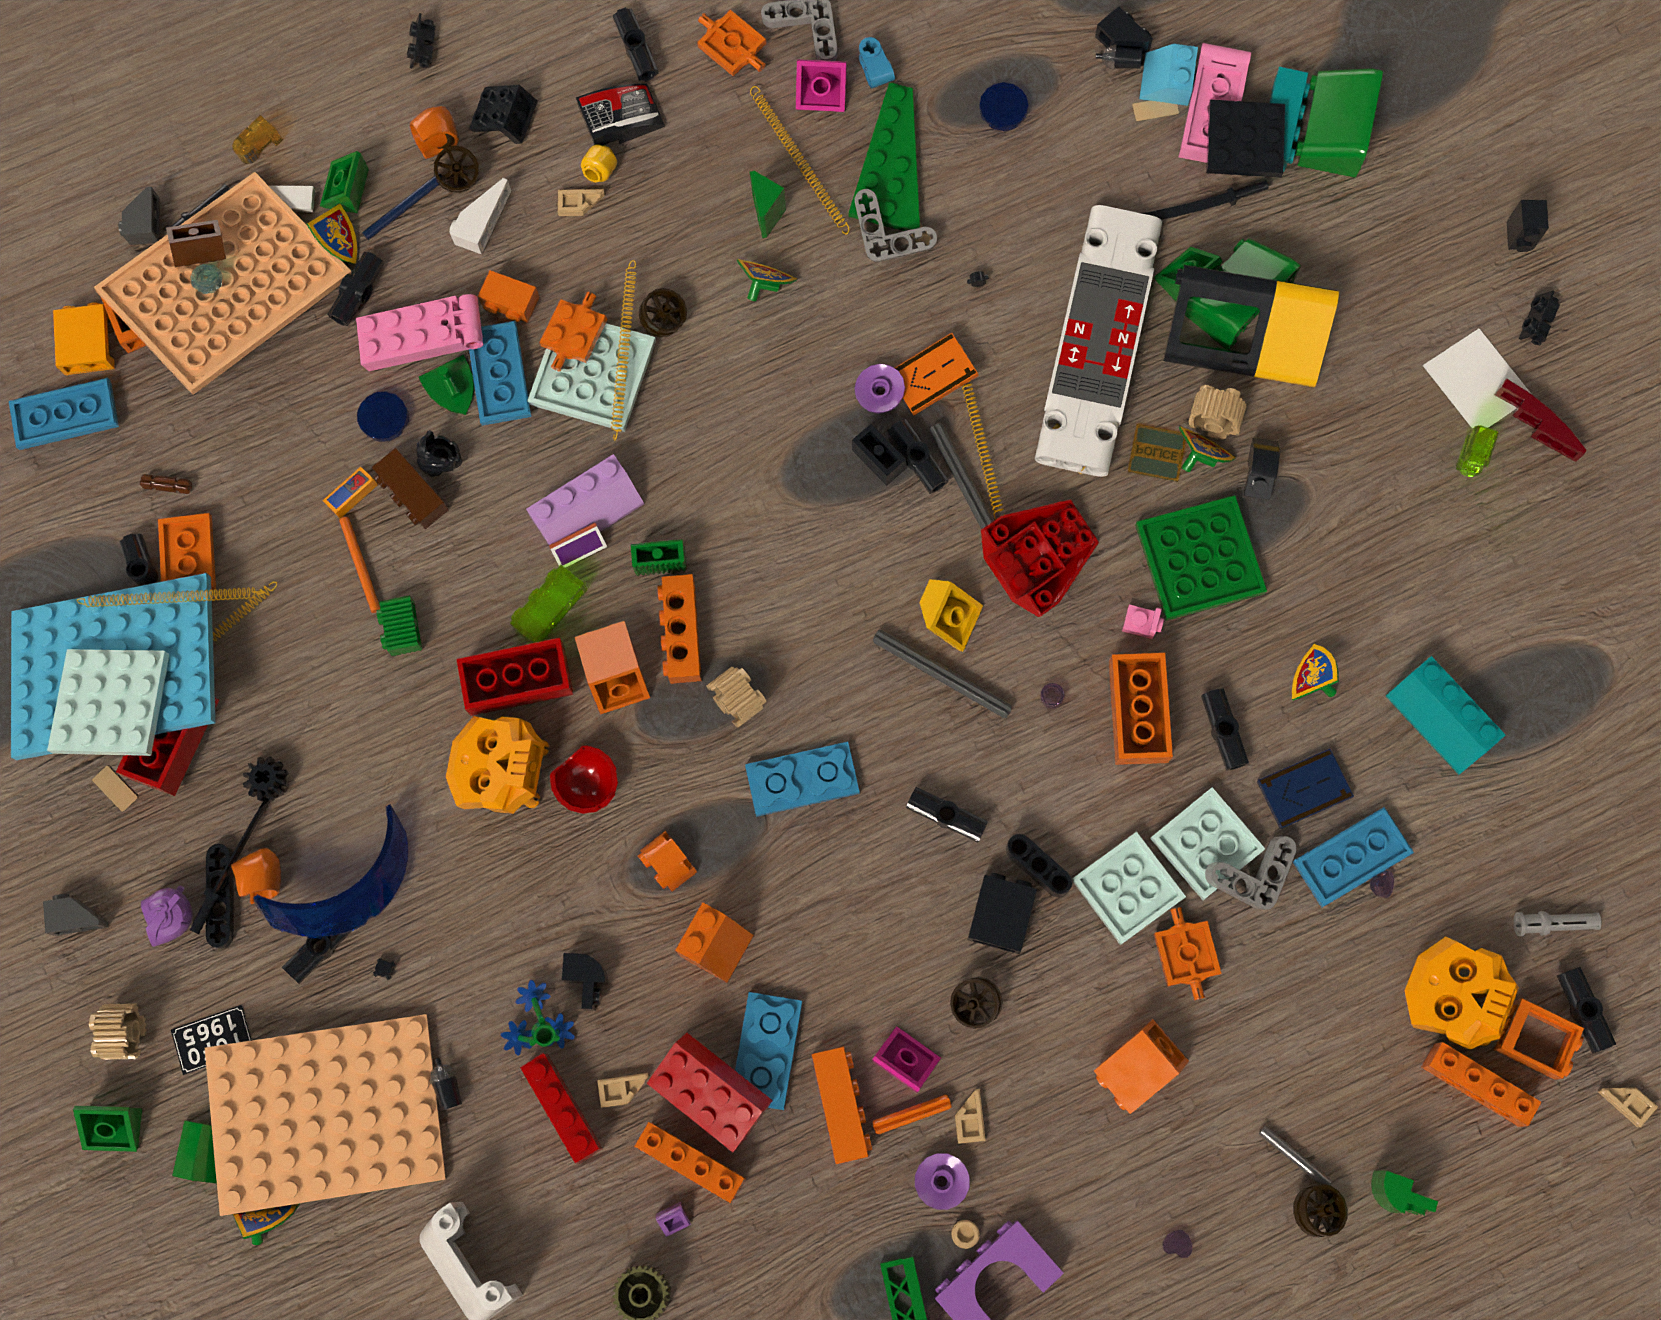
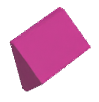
[796,59,847,112]
[872,1026,941,1093]

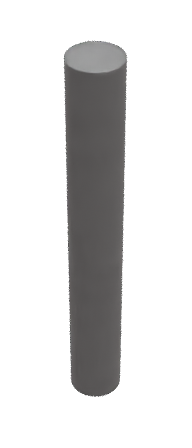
[1259,1126,1332,1185]

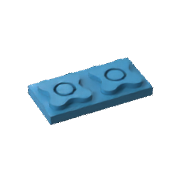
[469,321,532,426]
[9,378,119,450]
[745,742,860,817]
[1293,807,1414,908]
[735,992,802,1110]

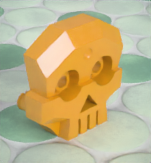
[446,716,549,814]
[1404,937,1519,1049]

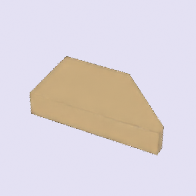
[558,189,605,216]
[598,1073,649,1108]
[1598,1087,1658,1128]

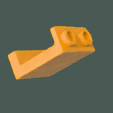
[53,303,115,375]

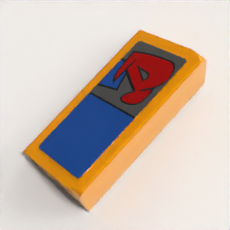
[323,467,378,519]

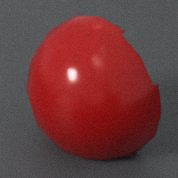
[550,745,618,814]

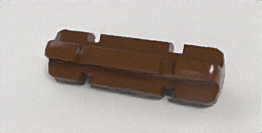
[140,474,192,494]

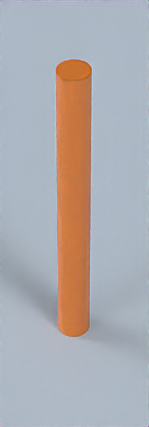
[339,517,380,613]

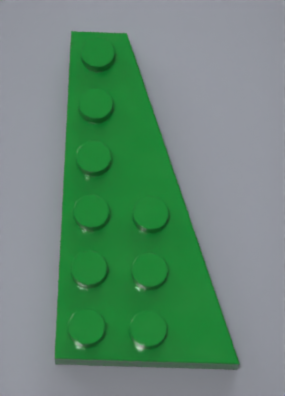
[849,82,920,231]

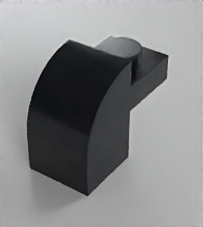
[1244,438,1280,500]
[562,953,608,1011]

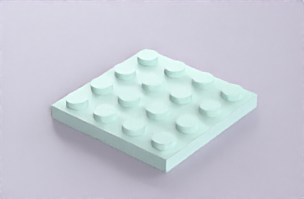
[527,323,656,432]
[47,649,169,756]

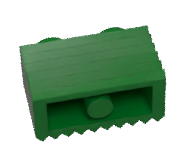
[631,539,687,576]
[376,595,422,656]

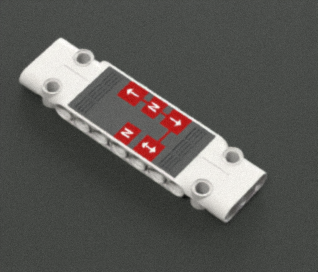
[1035,205,1162,477]

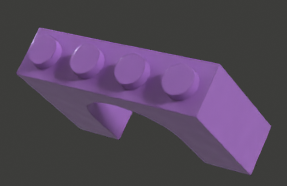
[934,1220,1064,1320]

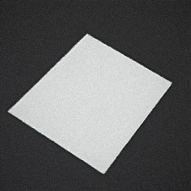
[1423,328,1530,435]

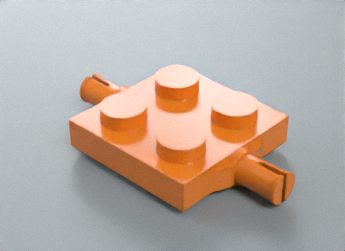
[697,10,766,76]
[539,292,608,372]
[1154,907,1222,1000]

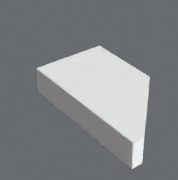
[269,186,315,212]

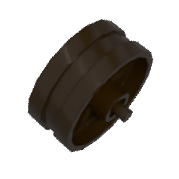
[434,146,479,193]
[638,288,687,337]
[950,977,1003,1029]
[1293,1184,1348,1238]

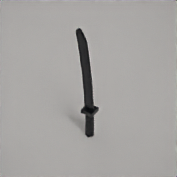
[1141,180,1269,220]
[189,798,270,934]

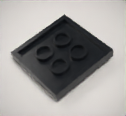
[1206,100,1285,178]

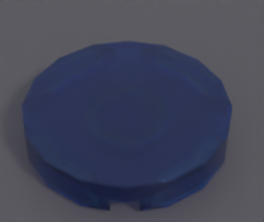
[979,82,1029,131]
[357,391,409,442]

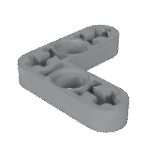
[761,0,837,61]
[855,189,937,262]
[1205,836,1296,910]

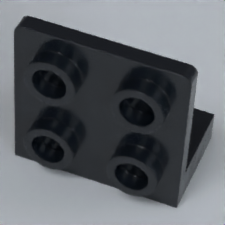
[469,85,538,144]

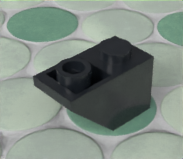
[1095,6,1153,54]

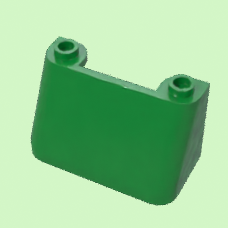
[1295,68,1383,178]
[1185,238,1301,350]

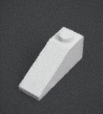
[450,178,511,254]

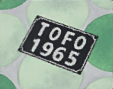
[171,1005,252,1075]

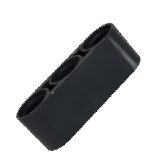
[1006,834,1072,898]

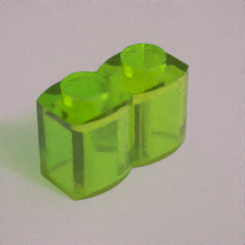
[1456,425,1499,477]

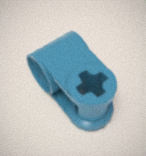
[859,37,895,89]

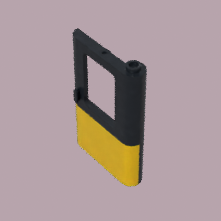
[1163,264,1339,387]

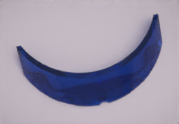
[253,804,408,938]

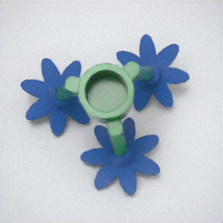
[500,980,575,1056]

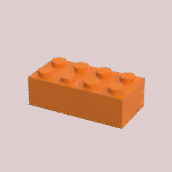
[1109,653,1173,765]

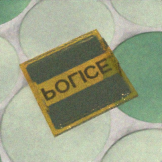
[1127,424,1186,482]

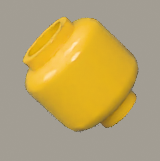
[580,145,617,182]

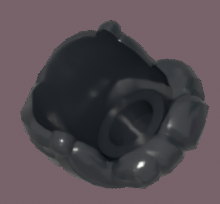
[416,430,462,477]

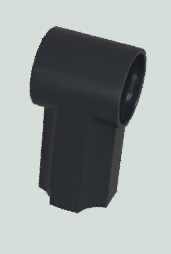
[119,534,158,586]

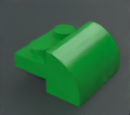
[1371,1171,1438,1216]

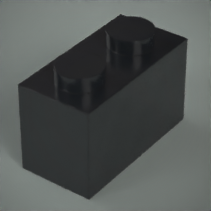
[1506,200,1549,252]
[852,424,906,486]

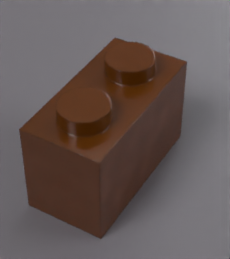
[166,220,226,267]

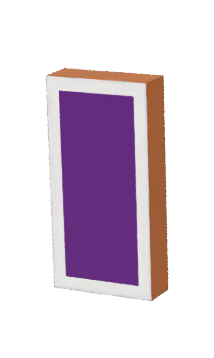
[549,523,607,570]

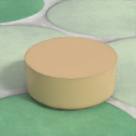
[951,1220,980,1249]

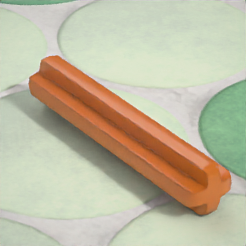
[872,1095,952,1135]

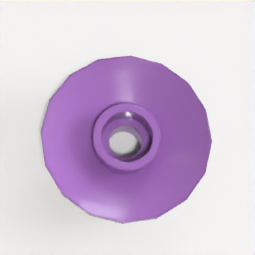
[854,364,905,413]
[915,1153,969,1210]

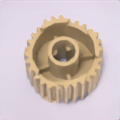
[1188,385,1246,440]
[706,667,767,728]
[89,1003,146,1060]

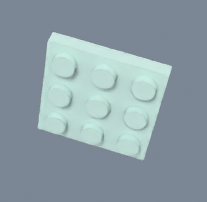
[1150,787,1265,900]
[1072,832,1186,945]

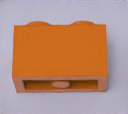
[478,270,540,323]

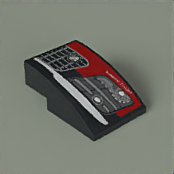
[576,84,665,146]

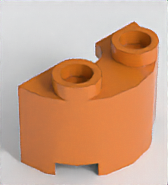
[638,831,697,892]

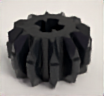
[243,757,289,802]

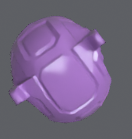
[141,885,193,947]

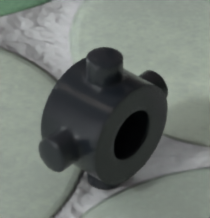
[967,271,989,287]
[373,958,396,980]

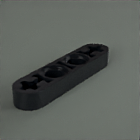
[206,844,234,949]

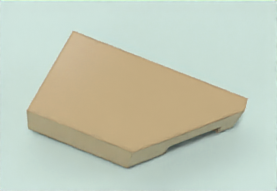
[955,1089,986,1144]

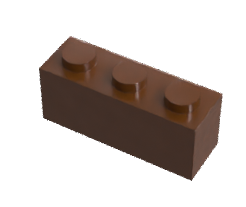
[372,448,448,529]

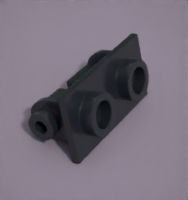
[407,13,436,69]
[1519,291,1560,345]

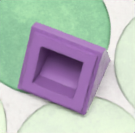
[656,1202,691,1237]

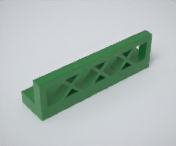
[880,1256,927,1320]

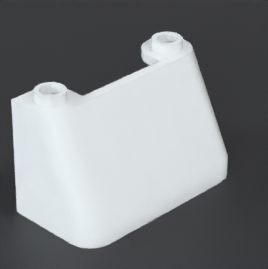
[420,1202,523,1320]

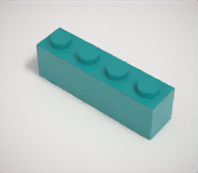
[1269,66,1310,172]

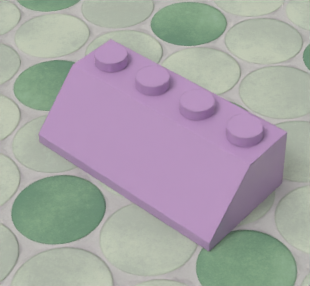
[526,454,644,545]

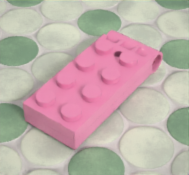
[1178,43,1251,163]
[356,294,483,371]

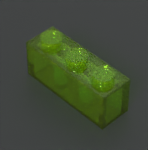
[510,565,587,643]

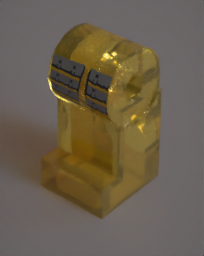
[232,115,283,164]

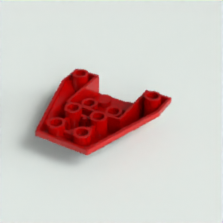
[981,499,1099,617]

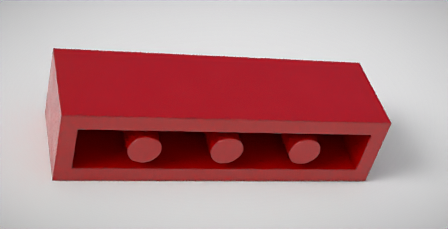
[520,1053,603,1164]

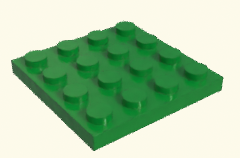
[1135,495,1267,621]

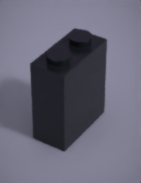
[967,872,1037,954]

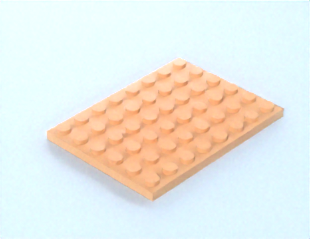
[94,172,352,395]
[205,1014,446,1216]

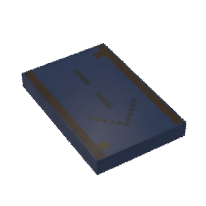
[1257,749,1354,829]

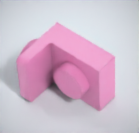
[1122,604,1164,639]

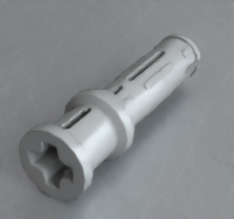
[1514,911,1602,937]

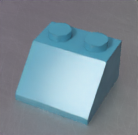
[1139,44,1198,106]

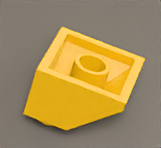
[919,579,983,652]

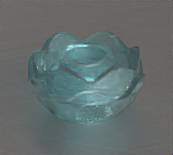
[190,263,223,294]

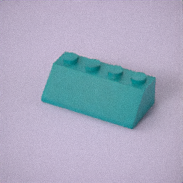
[1386,656,1506,775]

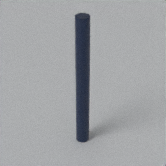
[362,172,445,240]

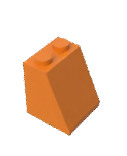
[575,621,650,715]
[675,902,754,983]
[1094,1019,1189,1114]

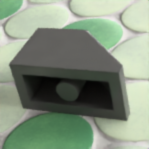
[118,187,160,245]
[43,894,108,936]

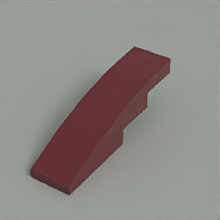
[1494,378,1586,462]

